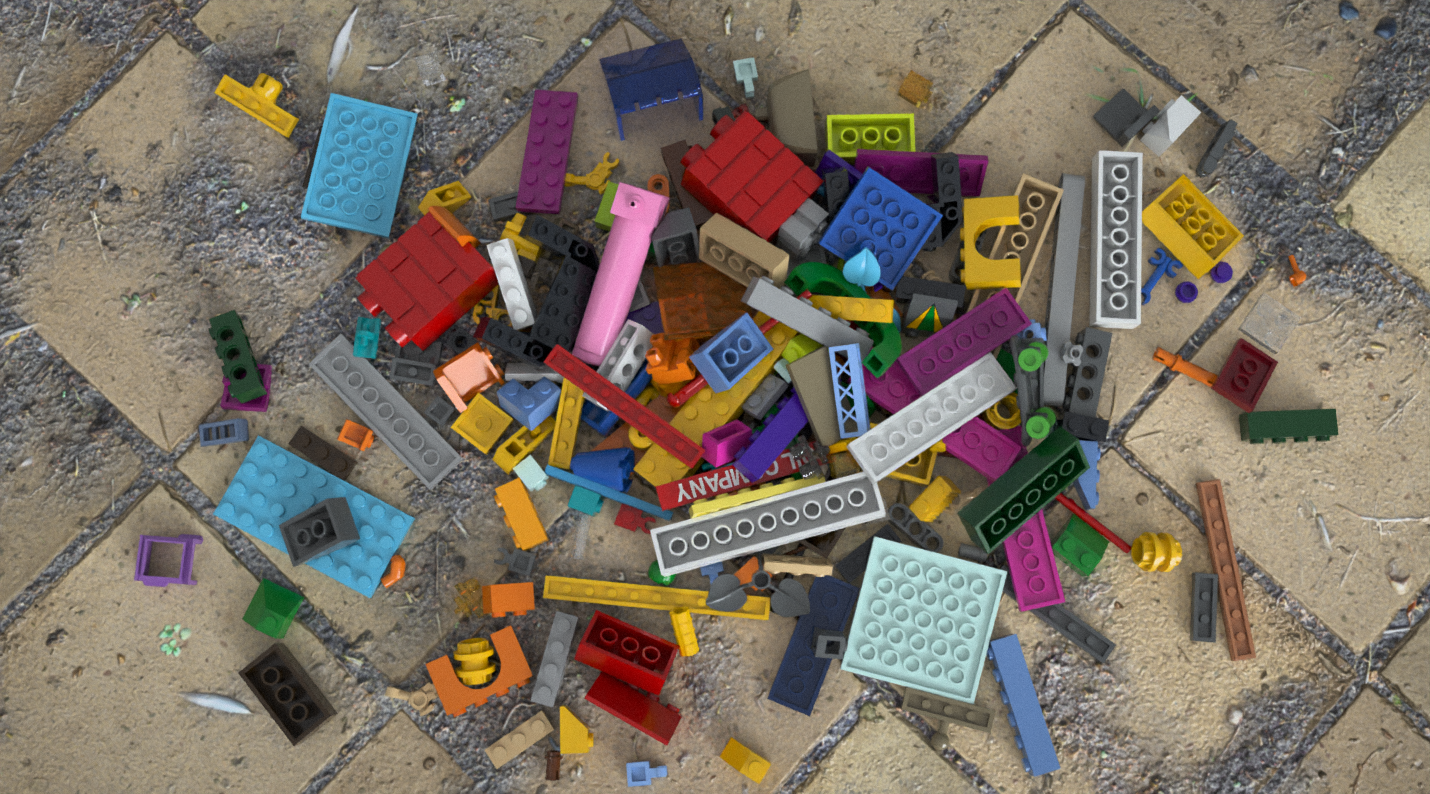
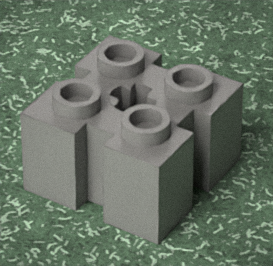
[776,198,829,263]

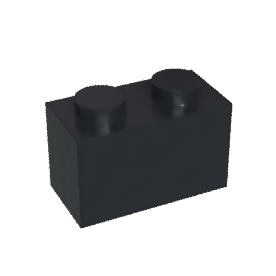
[1056,412,1109,445]

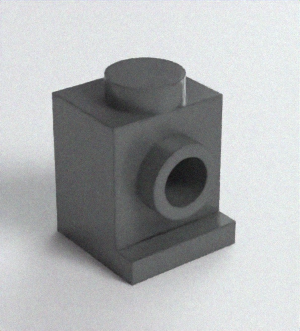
[811,627,848,659]

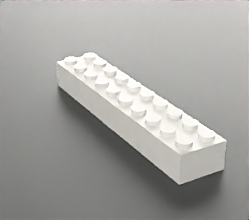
[650,471,886,577]

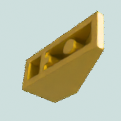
[492,416,556,475]

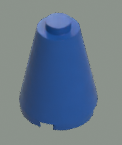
[570,447,635,493]

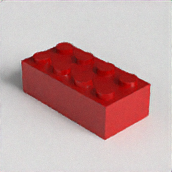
[574,610,680,696]

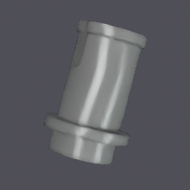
[958,543,987,563]

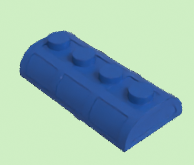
[581,358,652,437]

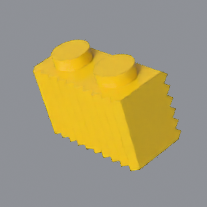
[908,475,961,522]

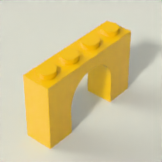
[960,195,1021,290]

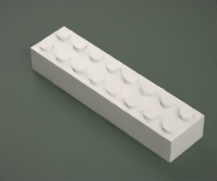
[1089,150,1143,329]

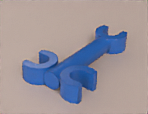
[1141,248,1183,306]

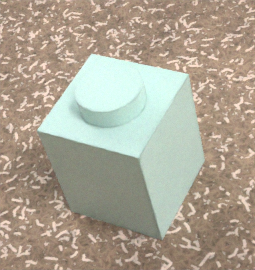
[513,455,549,491]

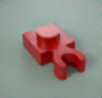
[614,503,656,534]

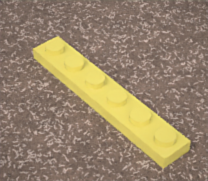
[689,472,826,519]

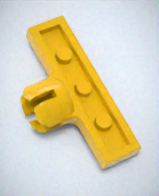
[214,73,299,138]

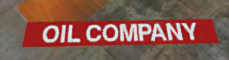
[656,441,835,511]

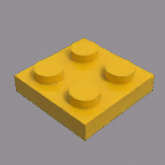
[451,392,514,455]

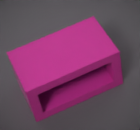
[702,420,752,467]

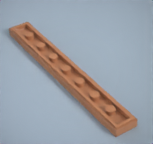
[1196,479,1256,661]

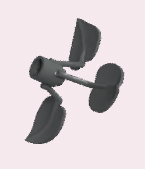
[706,546,810,617]

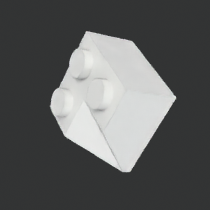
[1140,95,1201,157]

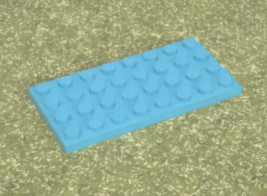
[213,435,415,598]

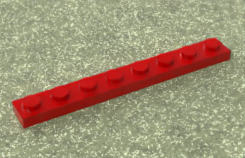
[544,344,705,469]

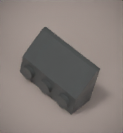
[651,207,703,277]

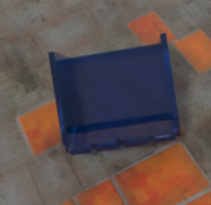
[599,38,703,141]

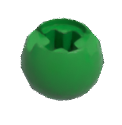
[648,560,676,586]

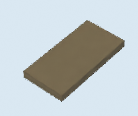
[785,346,858,449]

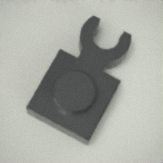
[494,548,537,576]

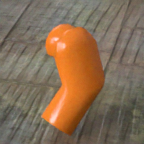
[380,555,406,588]

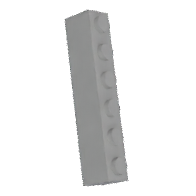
[741,275,874,361]

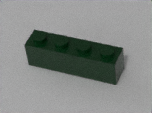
[1239,409,1338,445]

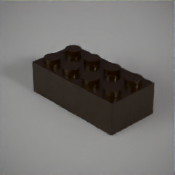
[238,642,338,746]

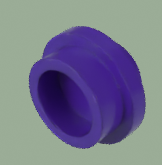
[1210,261,1233,283]
[1175,281,1198,303]

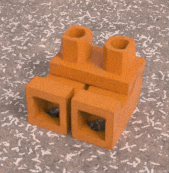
[645,333,700,384]

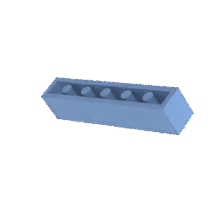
[986,634,1061,777]

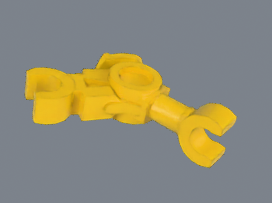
[564,152,619,195]

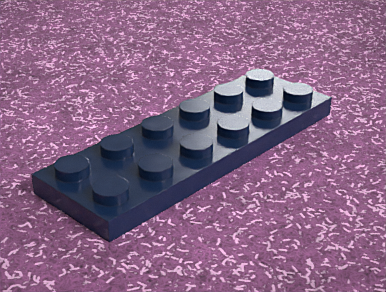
[767,575,860,716]

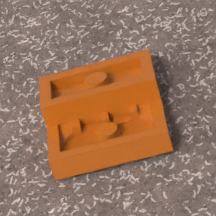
[428,206,481,248]

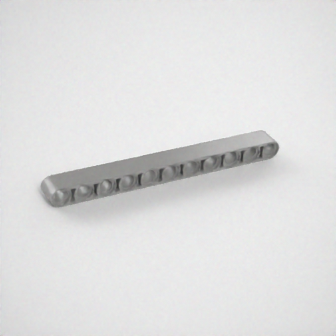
[1043,173,1085,407]

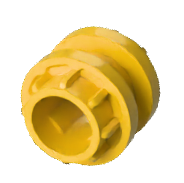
[982,392,1021,430]
[1131,532,1182,572]
[453,638,496,685]

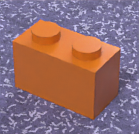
[482,582,535,618]

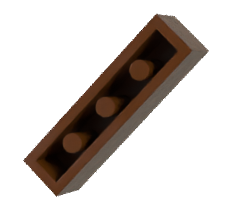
[661,140,714,231]

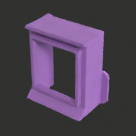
[134,534,203,587]

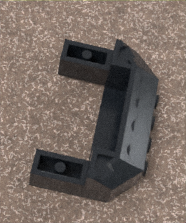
[821,152,963,252]
[473,215,600,367]

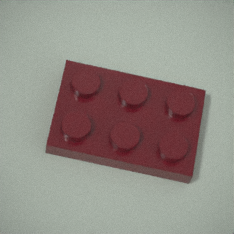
[1211,338,1278,413]

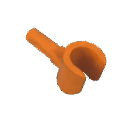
[1288,255,1306,287]

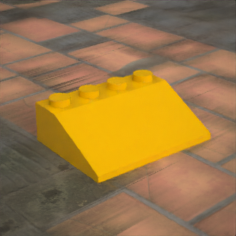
[1142,174,1244,279]

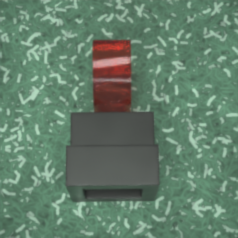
[712,103,749,125]

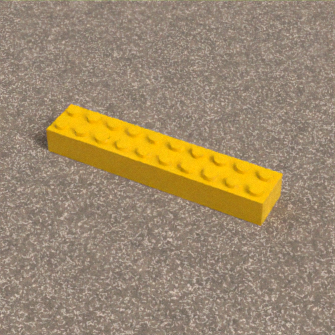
[633,311,801,488]

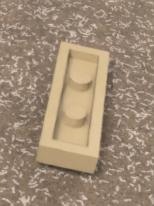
[762,553,833,577]
[485,710,555,769]

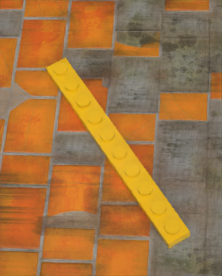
[543,575,771,620]

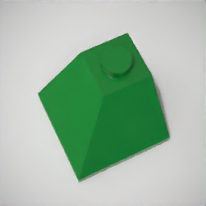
[242,578,304,639]

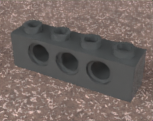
[1062,327,1113,417]

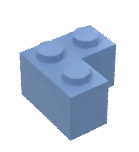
[497,376,561,431]

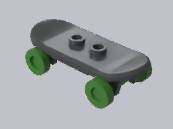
[1010,335,1056,447]

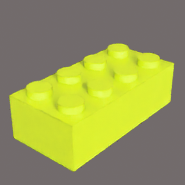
[825,113,916,165]

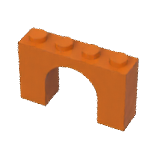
[425,625,533,718]

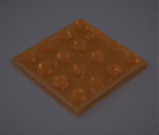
[653,262,754,340]

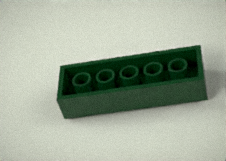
[957,427,1090,554]

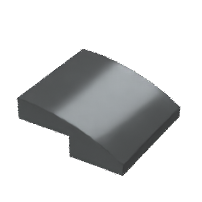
[389,340,444,386]

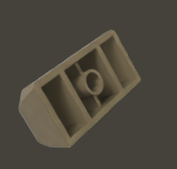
[755,69,818,166]

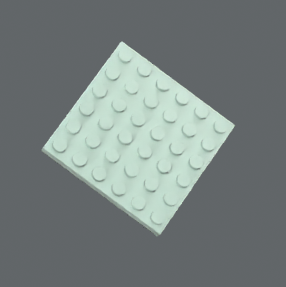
[840,536,1007,704]

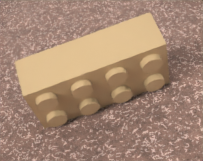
[699,213,789,289]

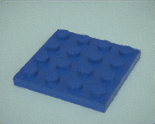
[818,167,943,290]

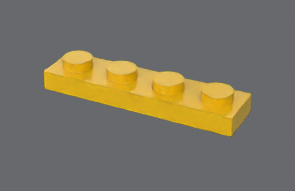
[808,295,894,323]
[548,378,584,470]

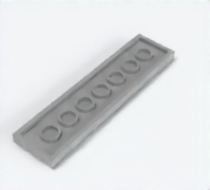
[309,334,463,490]

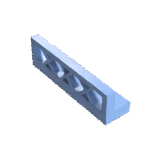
[828,343,871,438]

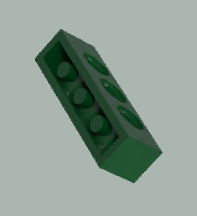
[208,310,267,404]

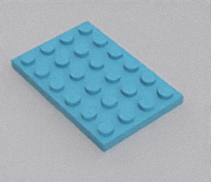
[301,93,418,239]

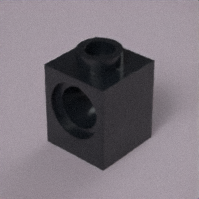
[445,326,483,355]

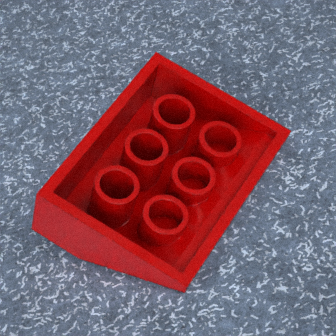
[584,672,682,746]

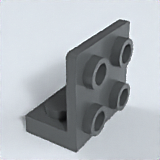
[1093,89,1160,147]

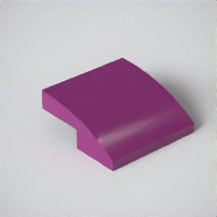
[220,364,272,412]

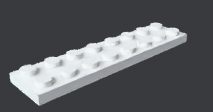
[846,352,1017,484]

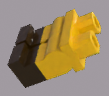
[489,213,542,280]

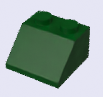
[1050,513,1109,577]

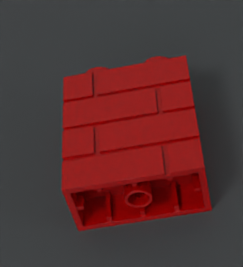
[680,111,824,243]
[355,212,499,351]

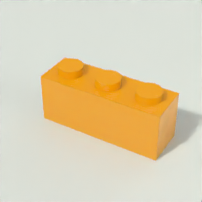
[494,478,550,551]

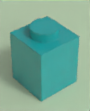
[567,485,604,517]

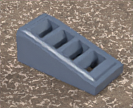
[199,418,249,447]

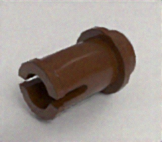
[545,750,563,781]

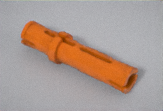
[1152,347,1218,387]

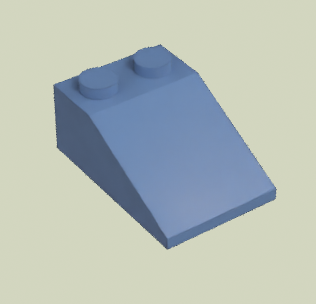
[689,313,773,393]

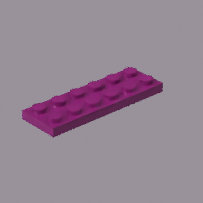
[515,89,579,215]
[854,149,989,196]
[896,288,1032,397]

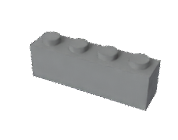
[531,611,581,707]

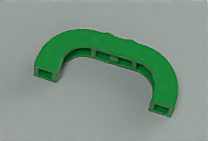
[784,262,902,378]

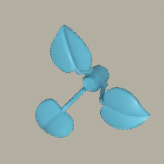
[835,247,901,332]

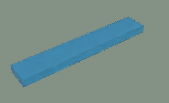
[544,464,674,521]

